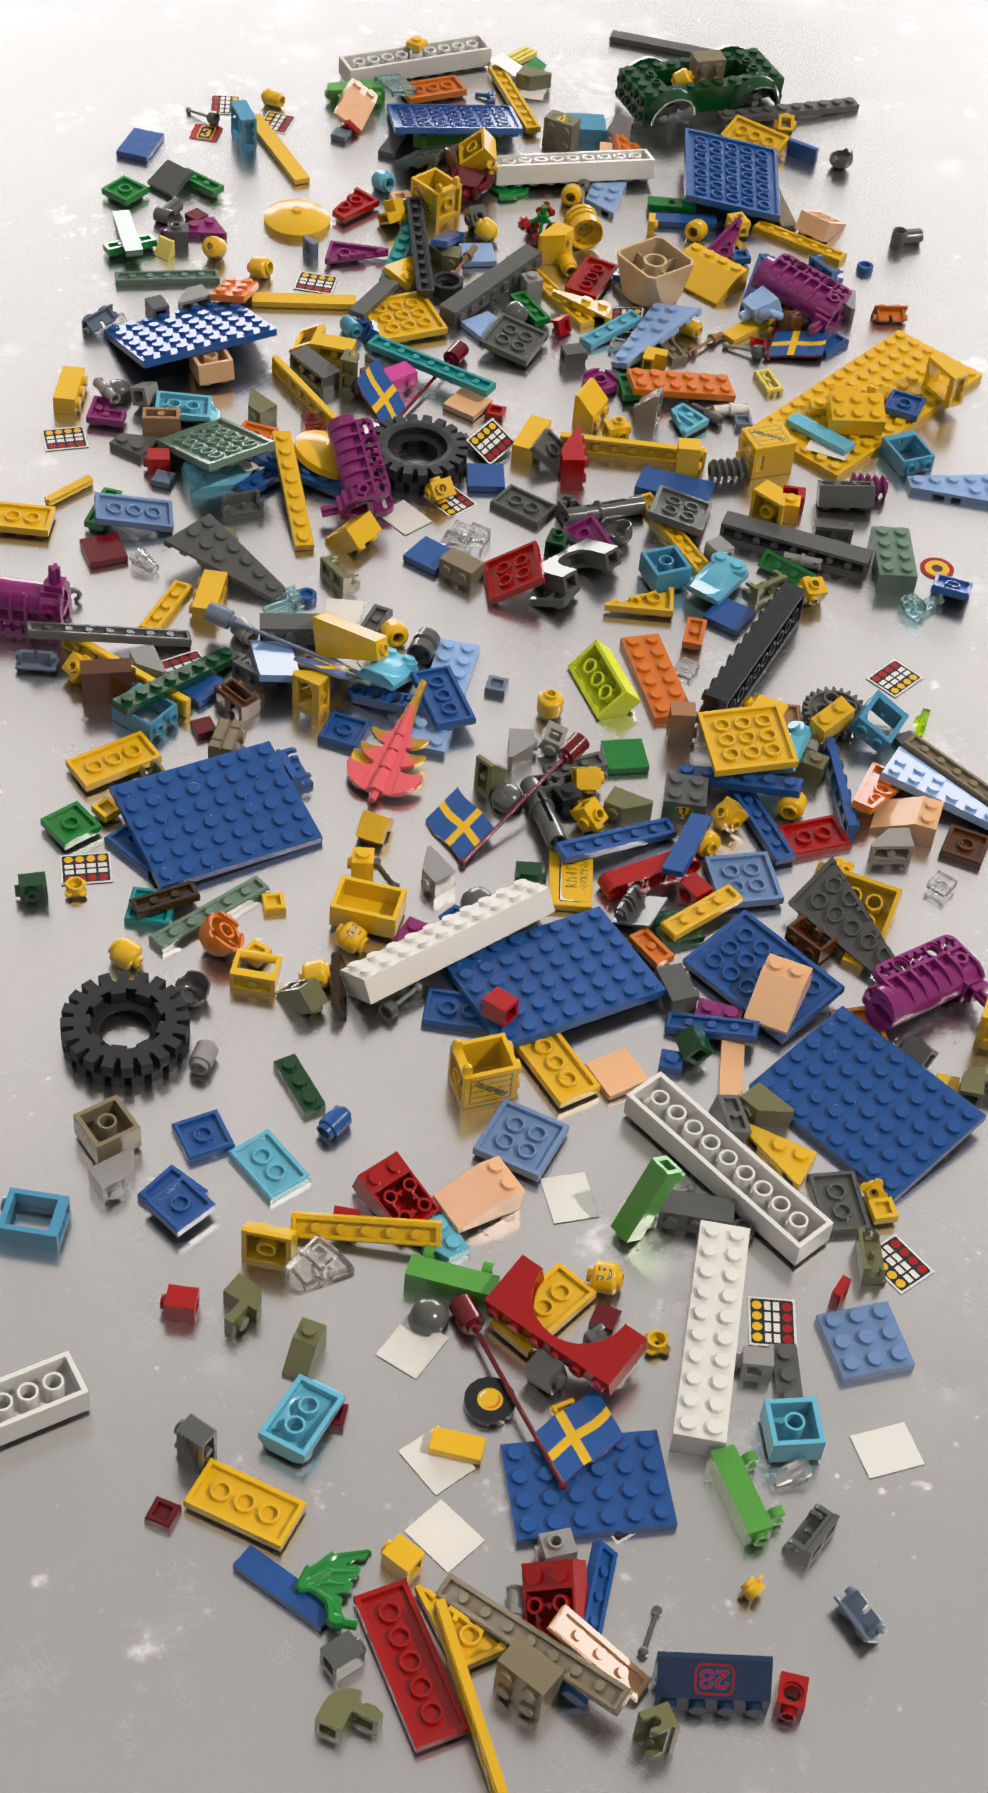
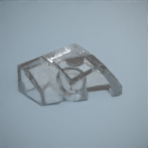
[440,519,491,546]
[284,1234,355,1291]

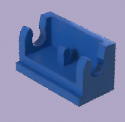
[808,254,844,283]
[276,747,314,791]

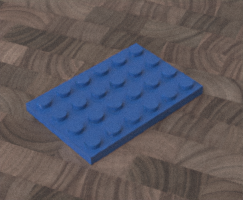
[682,910,845,1044]
[500,1429,678,1546]

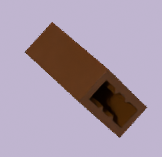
[80,658,136,706]

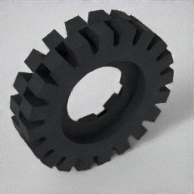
[367,414,468,494]
[60,971,190,1088]

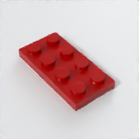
[564,255,618,300]

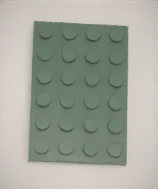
[156,417,276,472]

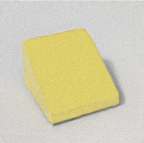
[154,235,175,261]

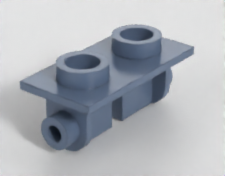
[81,303,119,334]
[15,649,59,672]
[833,1585,887,1643]

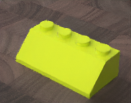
[568,639,641,720]

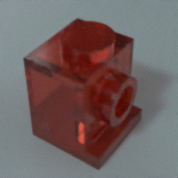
[301,411,323,432]

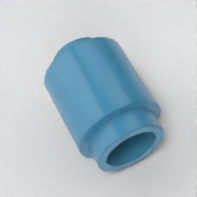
[340,315,363,339]

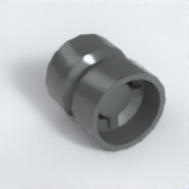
[407,627,441,665]

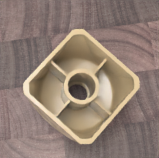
[617,236,695,308]

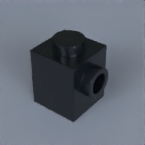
[552,781,583,819]

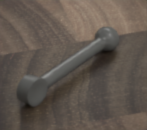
[374,858,400,887]
[638,1605,662,1658]

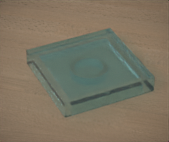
[374,73,417,97]

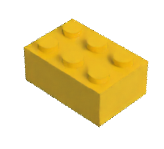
[825,391,886,436]
[329,875,407,939]

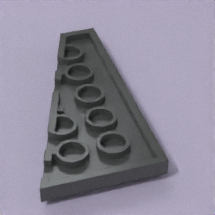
[164,513,287,603]
[788,856,903,976]

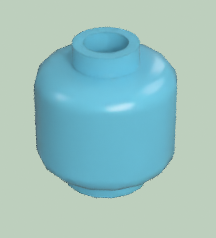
[371,169,395,193]

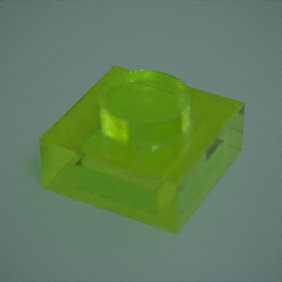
[913,708,931,738]

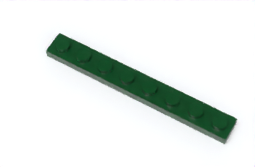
[111,647,240,716]

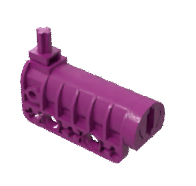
[751,253,852,335]
[320,414,394,520]
[0,563,72,636]
[862,935,988,1031]

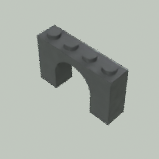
[538,538,621,595]

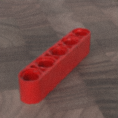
[597,851,701,900]

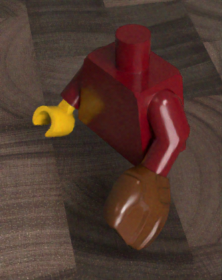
[444,147,499,202]

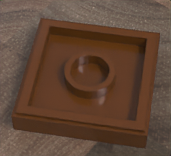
[939,824,988,870]

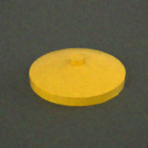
[264,199,330,241]
[294,430,339,480]

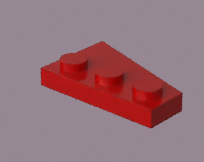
[332,187,379,223]

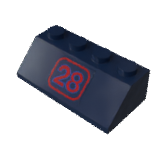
[651,1651,773,1717]

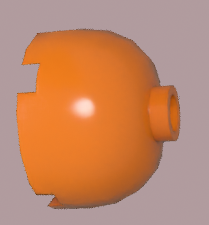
[199,911,245,958]

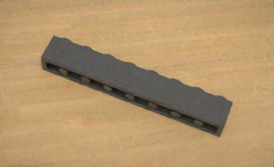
[439,244,542,327]
[719,510,874,579]

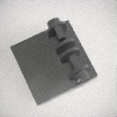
[612,885,668,928]

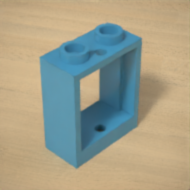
[231,99,257,150]
[879,430,935,477]
[111,683,178,741]
[848,689,909,754]
[0,1187,71,1252]

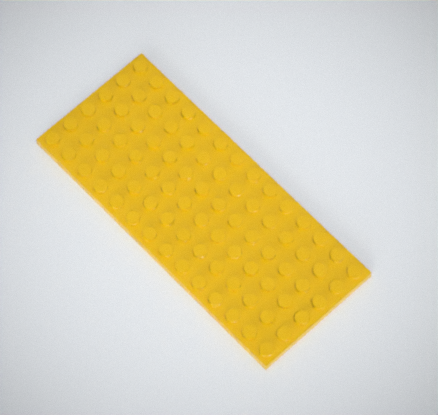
[753,330,983,480]

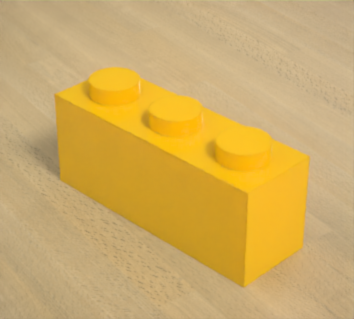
[53,366,88,415]
[511,415,553,465]
[189,569,228,625]

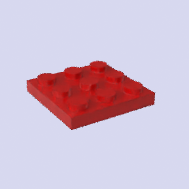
[484,540,546,605]

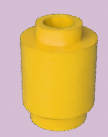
[261,88,286,108]
[557,253,578,278]
[679,318,703,338]

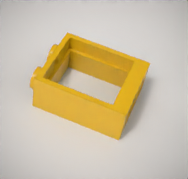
[922,352,969,408]

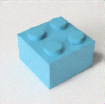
[760,1397,826,1463]

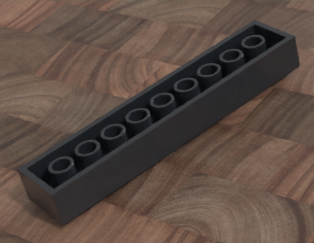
[699,582,806,712]

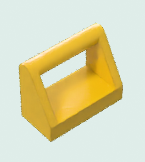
[289,324,326,353]
[292,670,330,717]
[229,948,283,996]

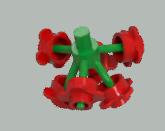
[518,201,555,245]

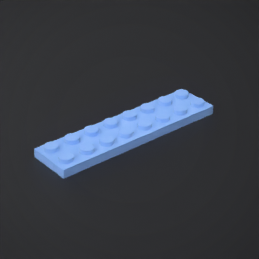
[410,638,480,758]

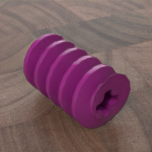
[850,472,889,499]

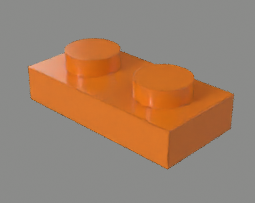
[681,616,707,651]
[628,927,675,969]

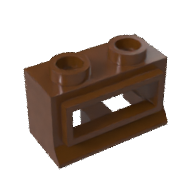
[214,677,261,722]
[784,913,838,964]

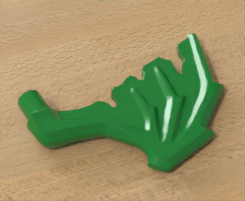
[489,184,531,202]
[295,1549,372,1631]

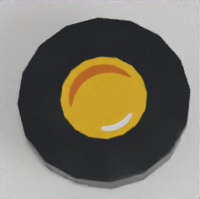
[464,1377,515,1427]

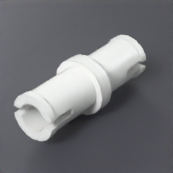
[713,402,750,417]

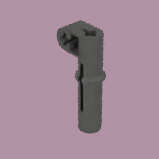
[556,494,646,527]
[520,773,568,852]

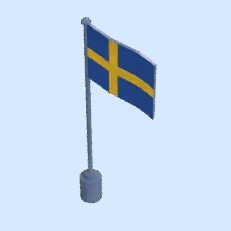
[204,602,362,680]

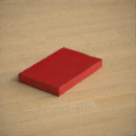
[777,814,852,860]

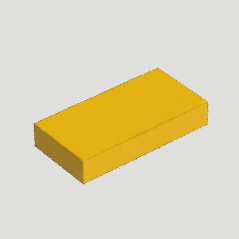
[428,1426,486,1465]

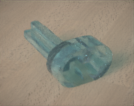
[262,585,304,613]
[901,593,944,618]

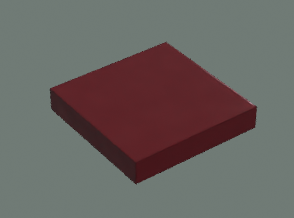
[79,532,128,568]

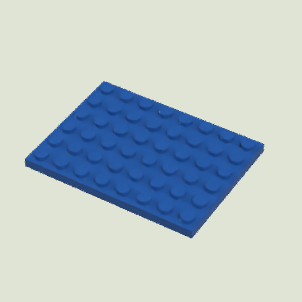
[387,104,523,137]
[684,128,781,222]
[103,301,277,368]
[109,741,323,890]
[443,906,666,1048]
[749,1006,986,1203]

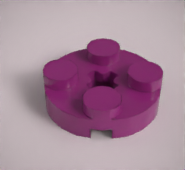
[582,368,617,394]

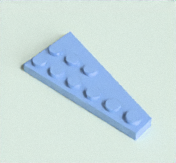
[611,303,702,369]
[906,474,988,507]
[879,746,988,830]

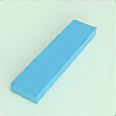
[579,309,643,350]
[786,412,856,456]

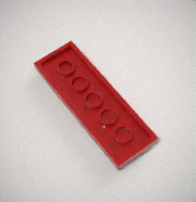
[353,1578,470,1753]

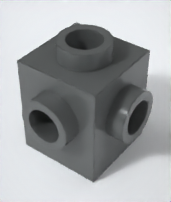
[464,204,489,230]

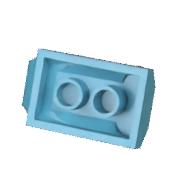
[155,390,220,423]
[181,461,253,496]
[685,552,749,606]
[356,647,419,691]
[755,721,813,774]
[258,1374,345,1464]

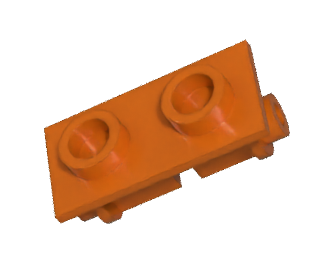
[871,304,908,323]

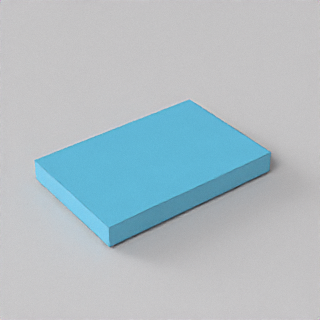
[228,1129,311,1205]

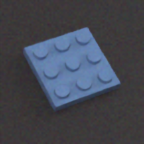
[704,851,784,909]
[472,1098,570,1182]
[815,1301,915,1384]

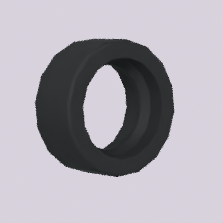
[433,271,463,300]

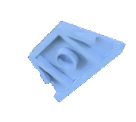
[585,181,627,218]

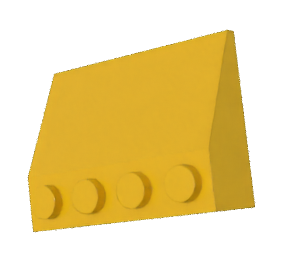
[683,242,748,306]
[797,861,903,940]

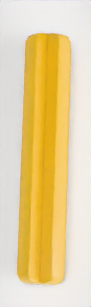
[44,475,93,506]

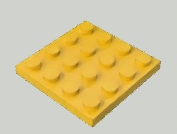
[365,291,448,343]
[697,703,799,777]

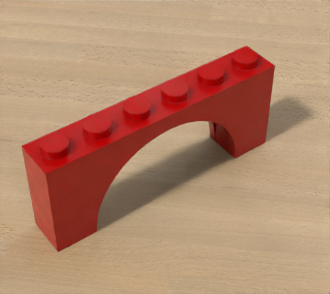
[484,1254,648,1396]

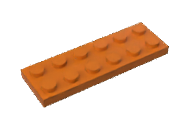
[626,368,736,402]
[620,633,689,724]

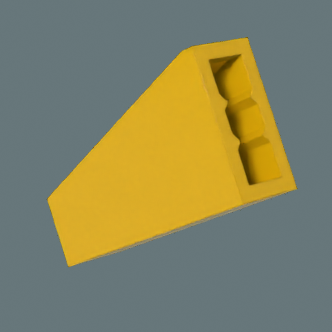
[312,612,389,661]

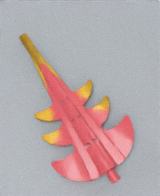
[346,680,429,803]

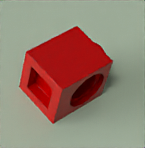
[677,872,713,907]
[772,1670,810,1722]

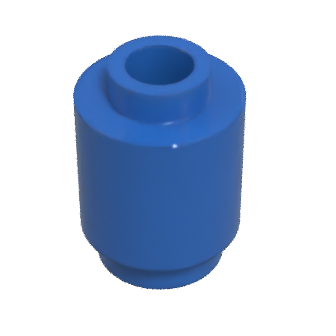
[316,1105,352,1141]

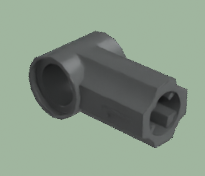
[153,197,183,225]
[890,226,924,249]

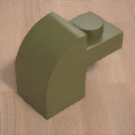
[958,1066,988,1109]
[223,1273,262,1338]
[314,1688,383,1744]

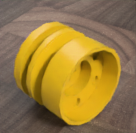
[563,204,603,250]

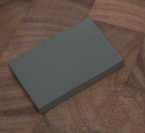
[490,484,557,529]
[806,1170,872,1238]

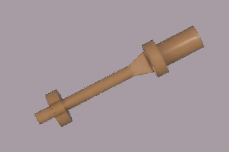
[449,244,478,273]
[687,331,723,356]

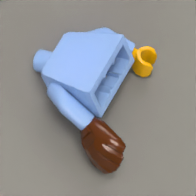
[738,286,803,332]

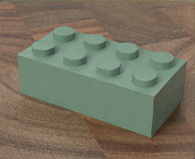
[868,526,918,595]

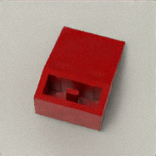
[558,426,588,490]
[352,1151,440,1220]
[521,1558,588,1648]

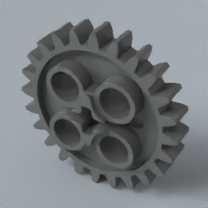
[801,686,868,740]

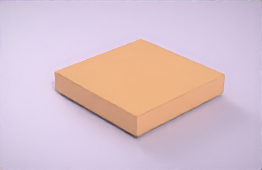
[443,387,493,422]
[585,1048,649,1101]

